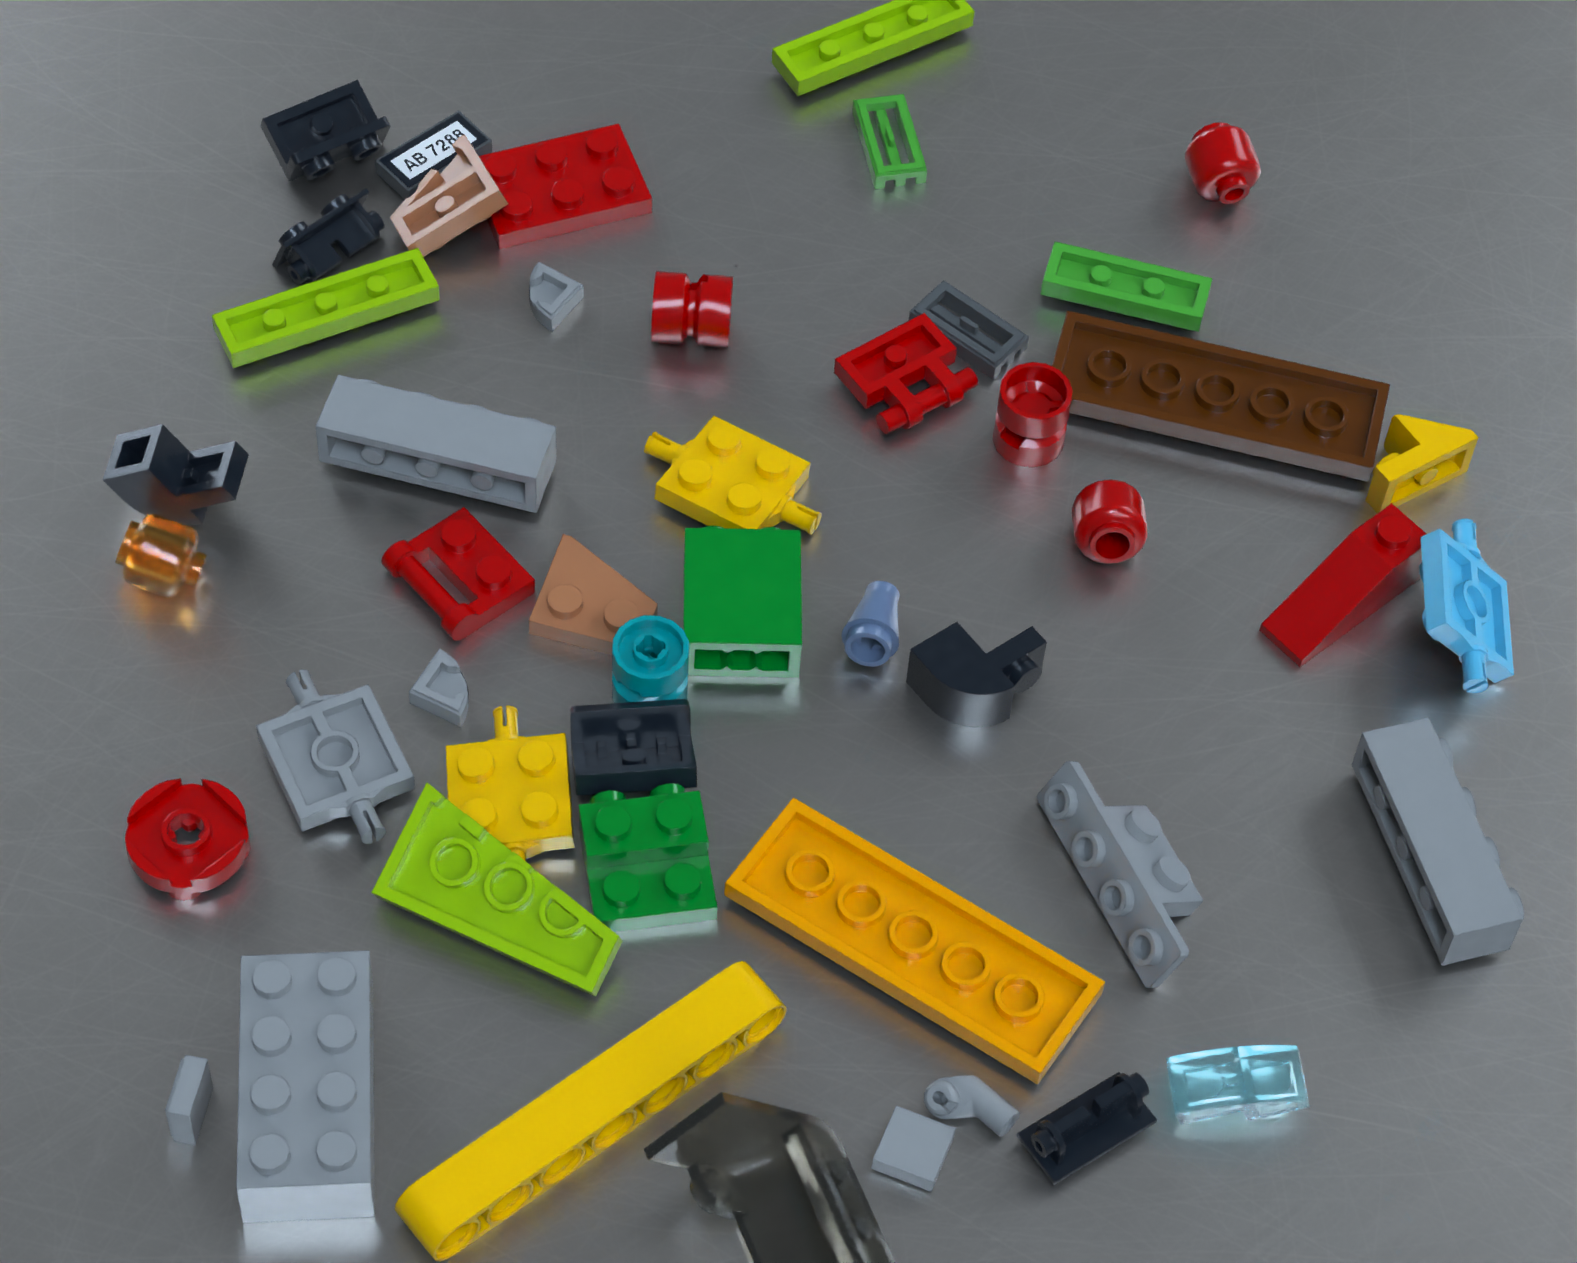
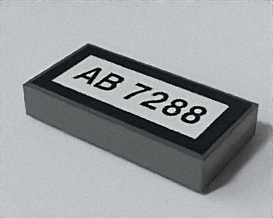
[375,111,492,199]

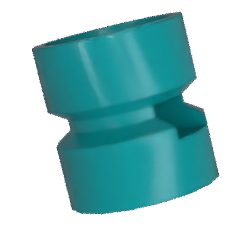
[612,615,689,703]

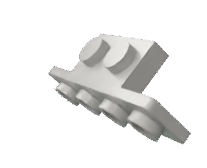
[1037,761,1203,988]

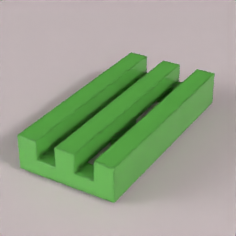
[852,94,927,189]

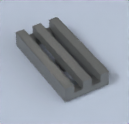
[909,280,1029,380]

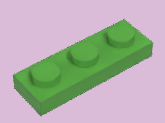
[1040,241,1213,332]

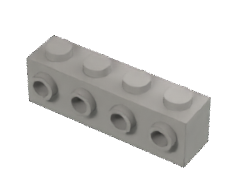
[316,375,556,513]
[1352,717,1524,966]

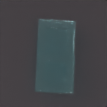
[1166,1045,1310,1125]

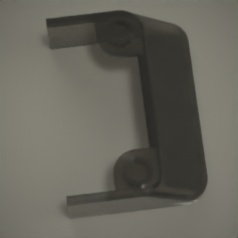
[644,1092,896,1263]

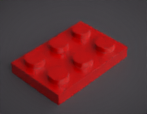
[479,123,653,250]

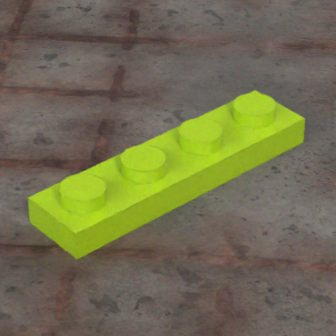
[772,0,975,96]
[212,248,440,368]

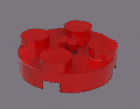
[125,778,251,901]

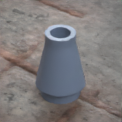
[842,581,900,667]

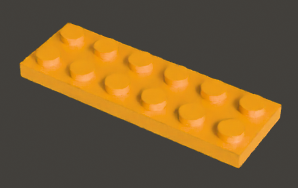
[724,797,1105,1085]

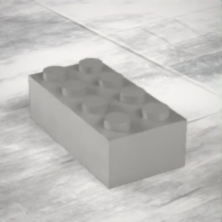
[236,950,375,1223]

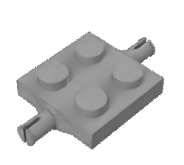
[256,669,415,844]

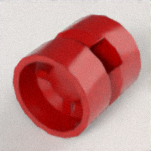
[651,271,733,348]
[992,362,1073,468]

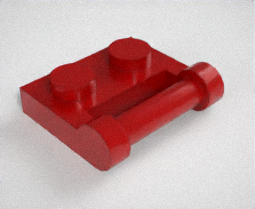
[381,507,535,641]

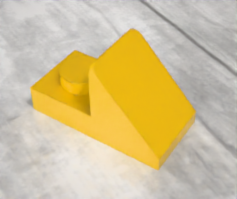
[1366,414,1479,513]

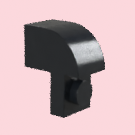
[103,424,249,525]
[906,622,1047,727]

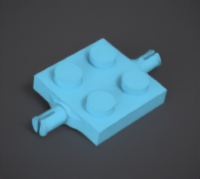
[1419,519,1514,694]

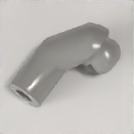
[924,1075,1020,1137]

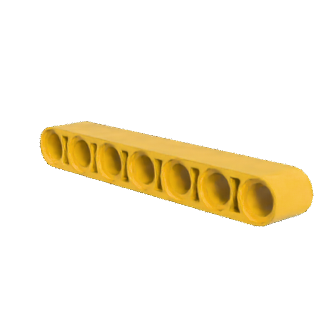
[394,961,787,1261]

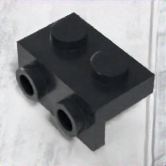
[260,80,391,182]
[570,699,697,796]

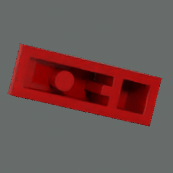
[1259,503,1427,667]

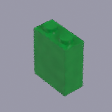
[683,526,802,678]

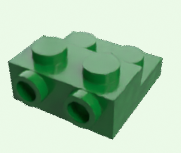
[579,783,718,932]

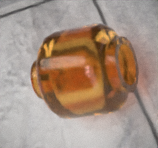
[115,514,207,598]

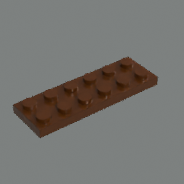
[1052,311,1390,482]

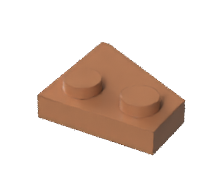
[390,134,508,257]
[529,534,658,655]

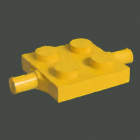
[644,416,822,535]
[446,705,575,861]

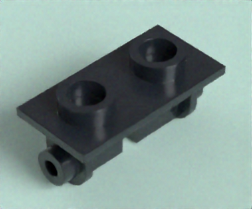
[272,188,384,285]
[1017,1072,1157,1185]

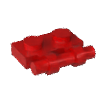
[834,313,978,434]

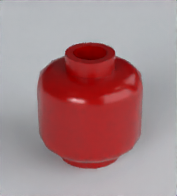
[1184,122,1261,204]
[1071,479,1148,564]

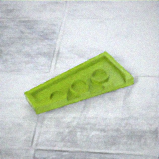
[371,783,623,997]

